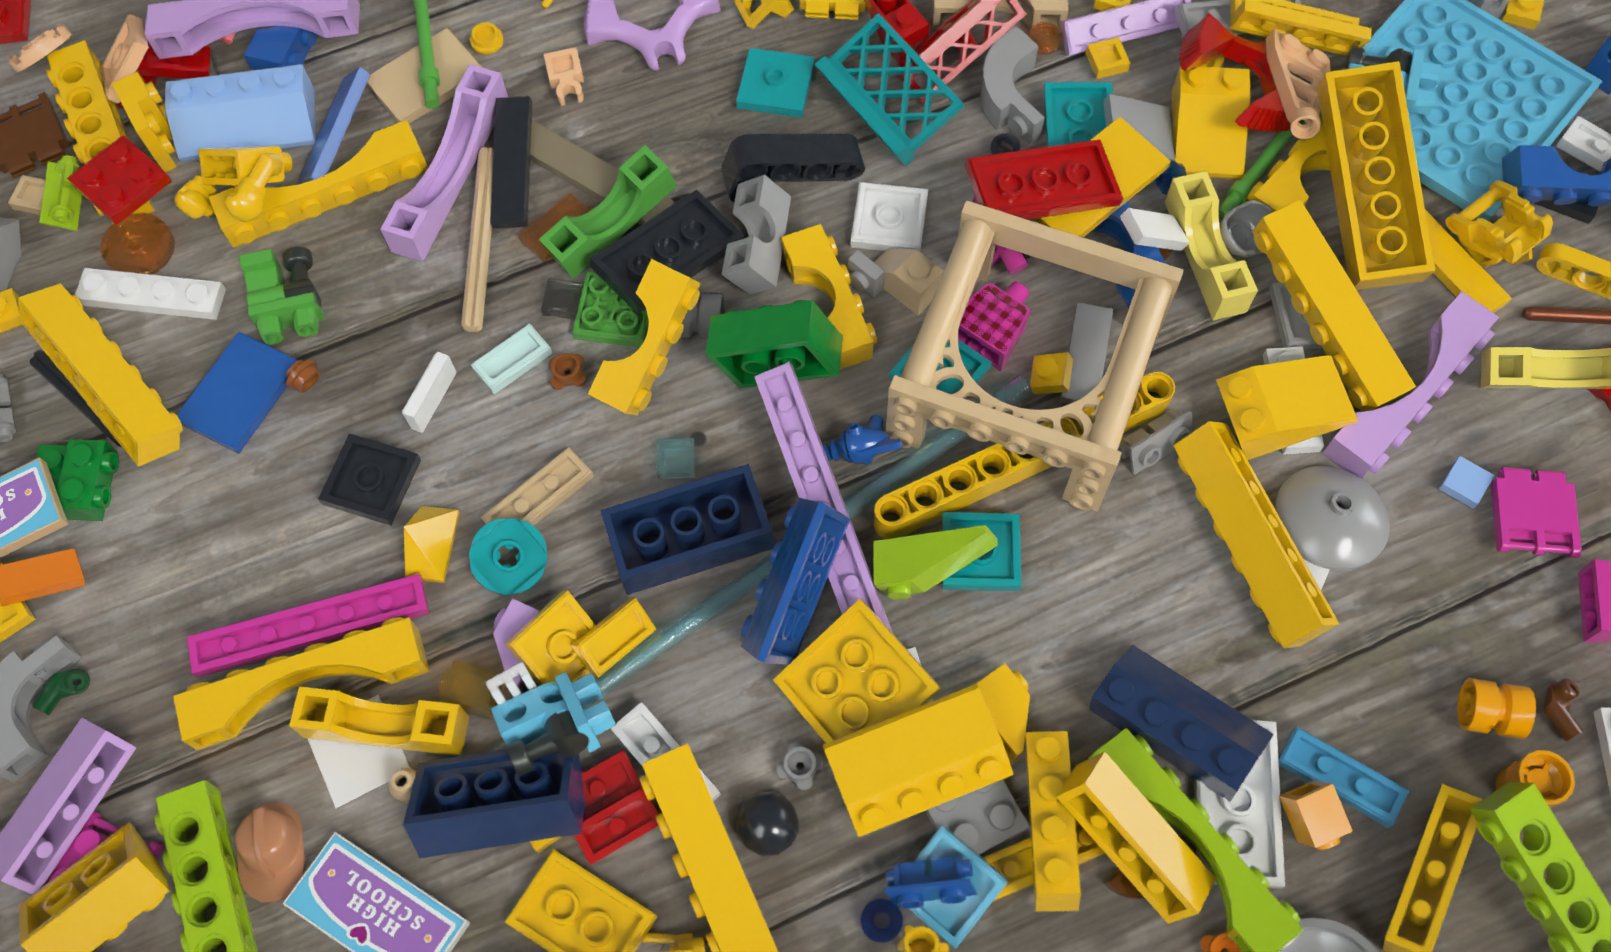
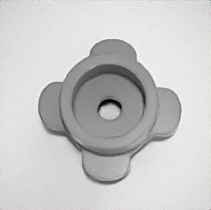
[776,742,824,790]

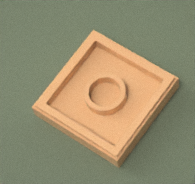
[100,14,148,104]

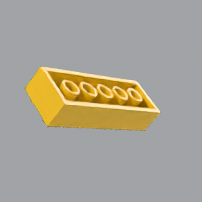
[1317,61,1436,290]

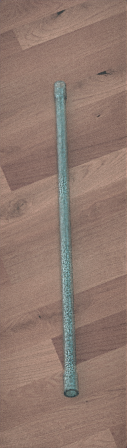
[492,375,1032,751]

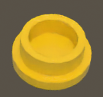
[470,22,504,55]

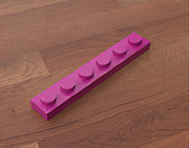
[187,574,430,678]

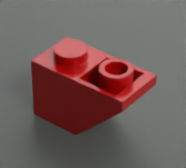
[864,0,929,63]

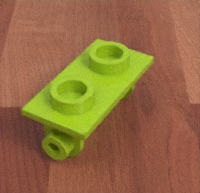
[39,155,82,231]

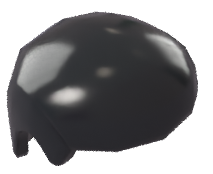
[736,791,799,856]

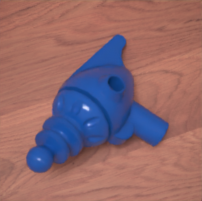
[823,415,903,465]

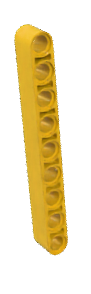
[873,372,1175,539]

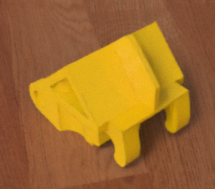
[1445,180,1553,268]

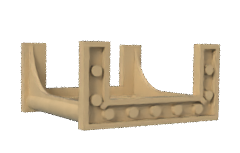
[885,200,1184,512]

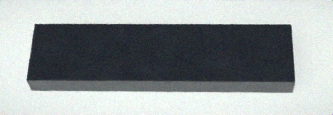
[490,96,533,229]

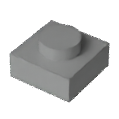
[848,250,885,298]

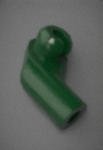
[31,669,90,716]

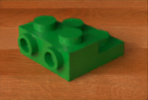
[35,439,119,521]

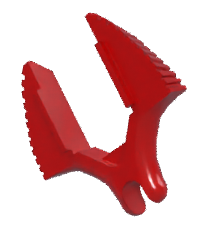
[1179,13,1301,132]

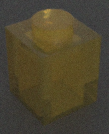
[438,659,506,720]

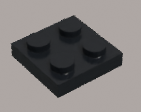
[318,433,421,526]

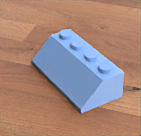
[165,64,316,162]

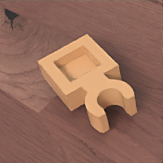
[544,47,584,106]

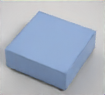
[1439,456,1494,509]

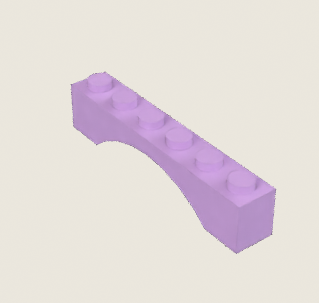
[144,0,360,59]
[380,64,508,262]
[1322,291,1499,478]

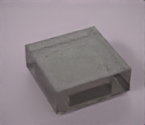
[541,279,584,319]

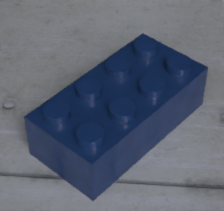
[600,464,774,595]

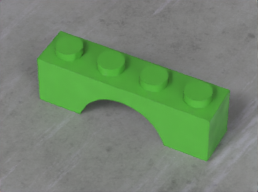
[539,145,677,279]

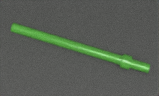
[414,0,440,109]
[1218,100,1309,221]

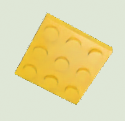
[773,599,942,744]

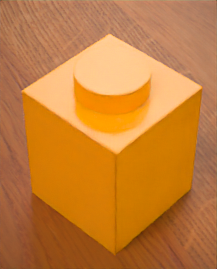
[1279,780,1353,850]

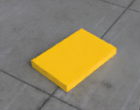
[505,849,658,952]

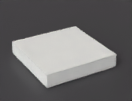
[851,182,928,252]

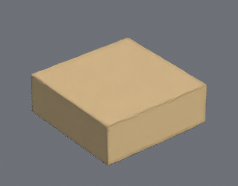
[8,175,45,215]

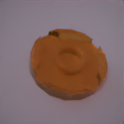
[100,213,175,275]

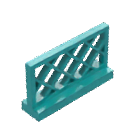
[815,13,965,167]

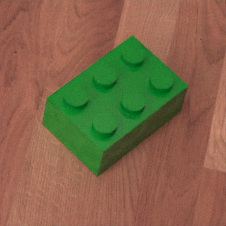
[706,300,843,389]

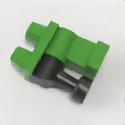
[239,247,325,345]

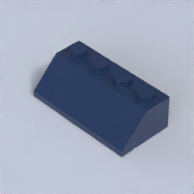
[1089,645,1274,802]
[403,749,585,858]

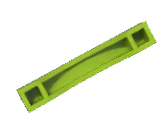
[1088,728,1304,952]

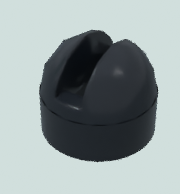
[991,133,1021,155]

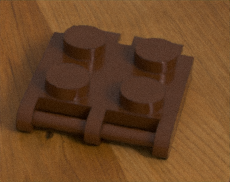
[0,92,70,178]

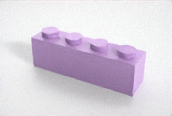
[0,718,137,895]

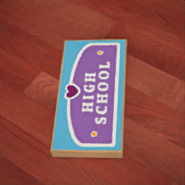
[0,457,69,558]

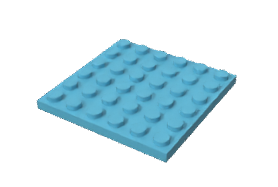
[1320,0,1602,222]

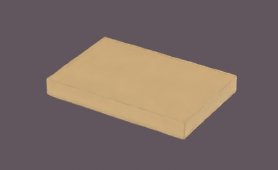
[366,28,482,124]

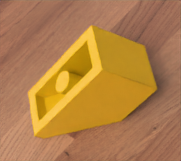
[977,663,1030,765]

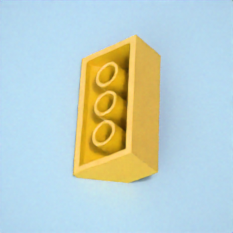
[823,683,1014,837]

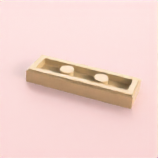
[480,447,594,526]

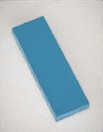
[1278,726,1410,828]

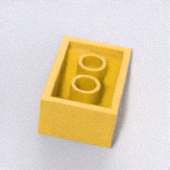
[1172,66,1250,179]
[1216,355,1358,460]

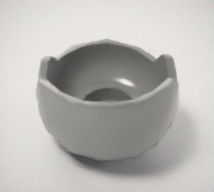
[1220,200,1273,258]

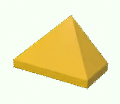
[404,506,460,583]

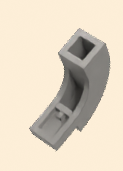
[980,25,1045,145]
[0,635,82,782]

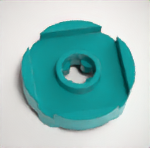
[469,518,547,596]

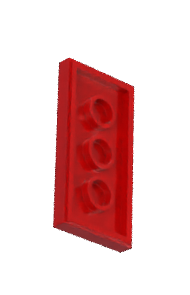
[964,139,1124,220]

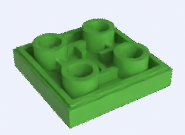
[572,272,649,348]

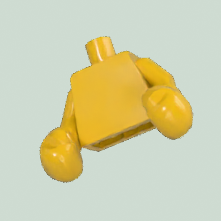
[175,146,293,222]

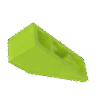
[874,525,998,600]

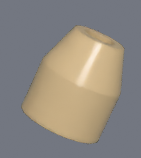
[389,768,416,805]

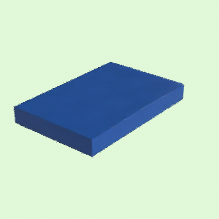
[177,332,298,454]

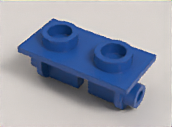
[884,856,977,909]

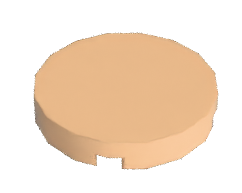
[7,24,72,73]

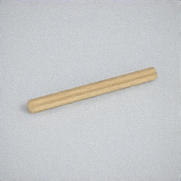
[461,147,494,332]

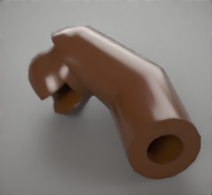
[1544,679,1584,742]

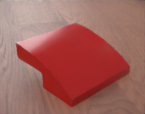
[574,750,659,865]

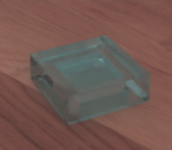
[657,438,695,479]

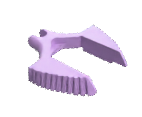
[584,0,721,71]

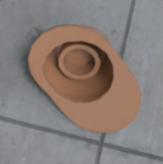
[234,803,305,902]

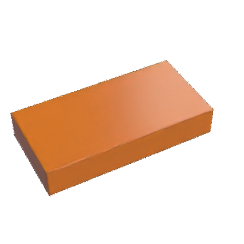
[0,548,85,606]

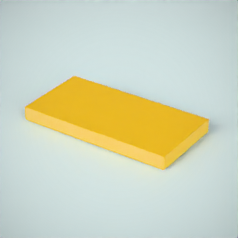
[1034,117,1171,237]

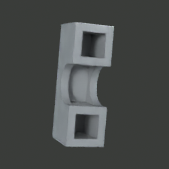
[722,175,791,295]

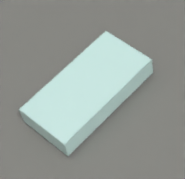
[471,323,553,395]

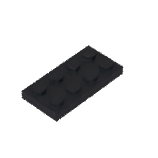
[590,189,744,314]

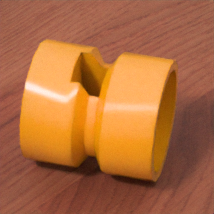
[1457,678,1536,740]
[1496,750,1575,808]

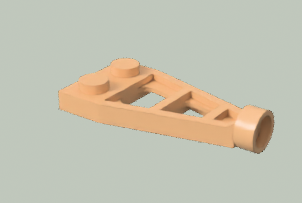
[1266,29,1331,139]

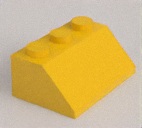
[19,822,169,952]

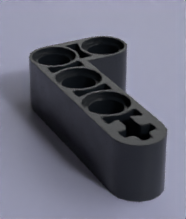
[721,134,865,203]

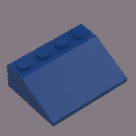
[741,498,850,665]

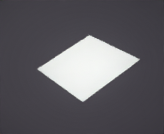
[308,694,410,808]

